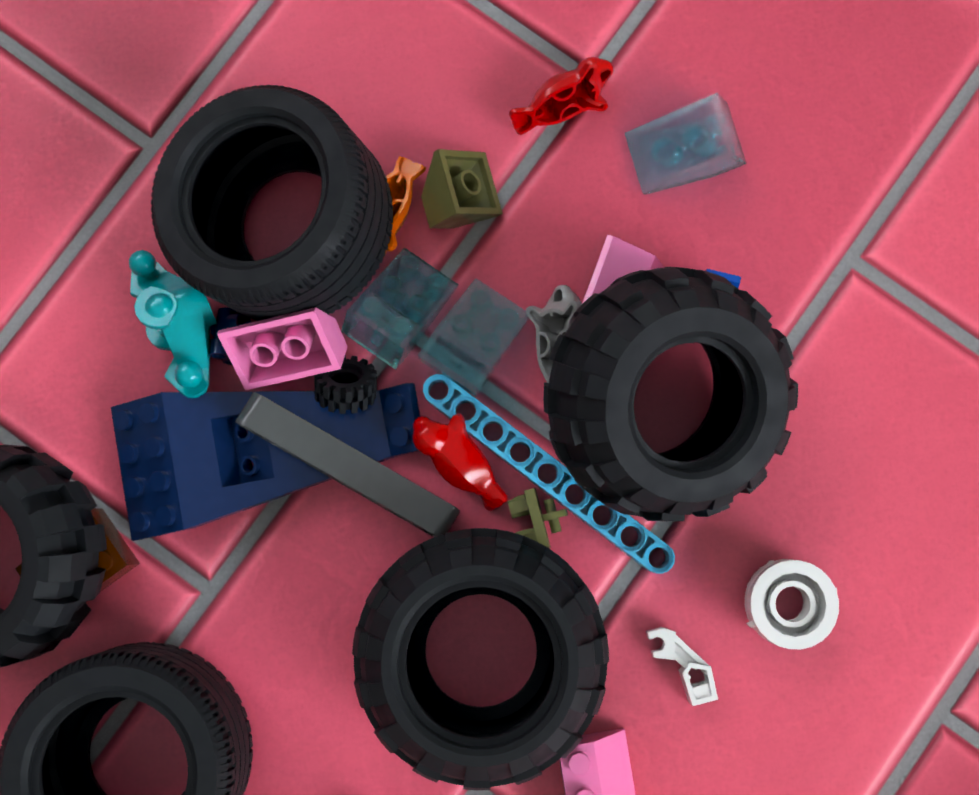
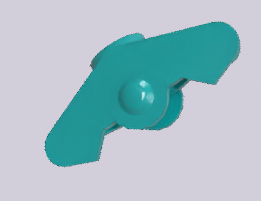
[129,250,217,398]

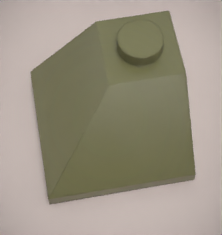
[421,149,503,229]

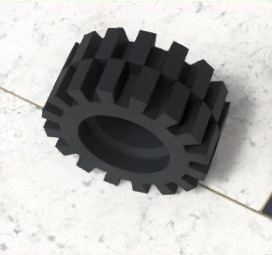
[314,355,377,414]

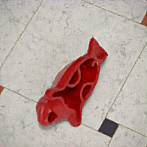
[509,57,613,135]
[412,413,508,511]

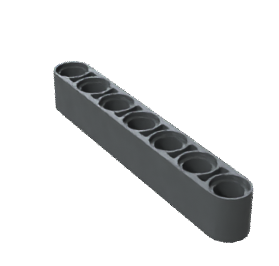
[235,392,460,537]

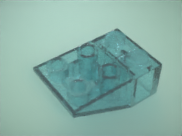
[341,247,458,370]
[417,278,529,398]

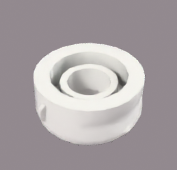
[745,559,839,650]

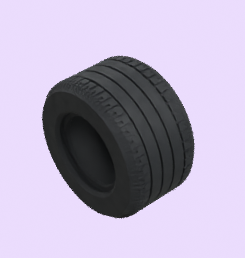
[151,85,393,321]
[0,642,253,795]

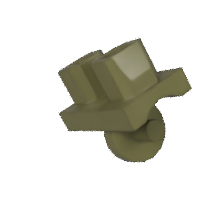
[508,488,568,549]

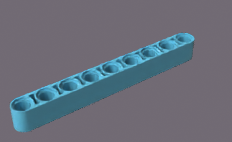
[423,374,675,574]

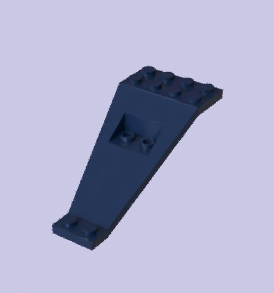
[111,383,421,541]

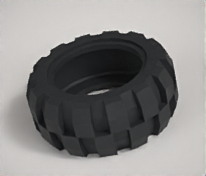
[0,445,107,667]

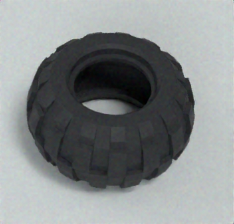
[543,267,798,522]
[352,528,609,790]

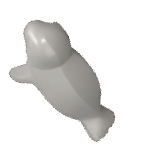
[526,285,582,383]

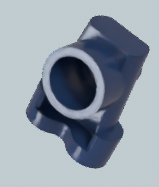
[209,307,252,365]

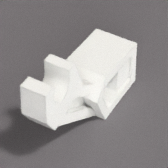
[646,627,718,706]

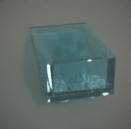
[625,93,747,195]

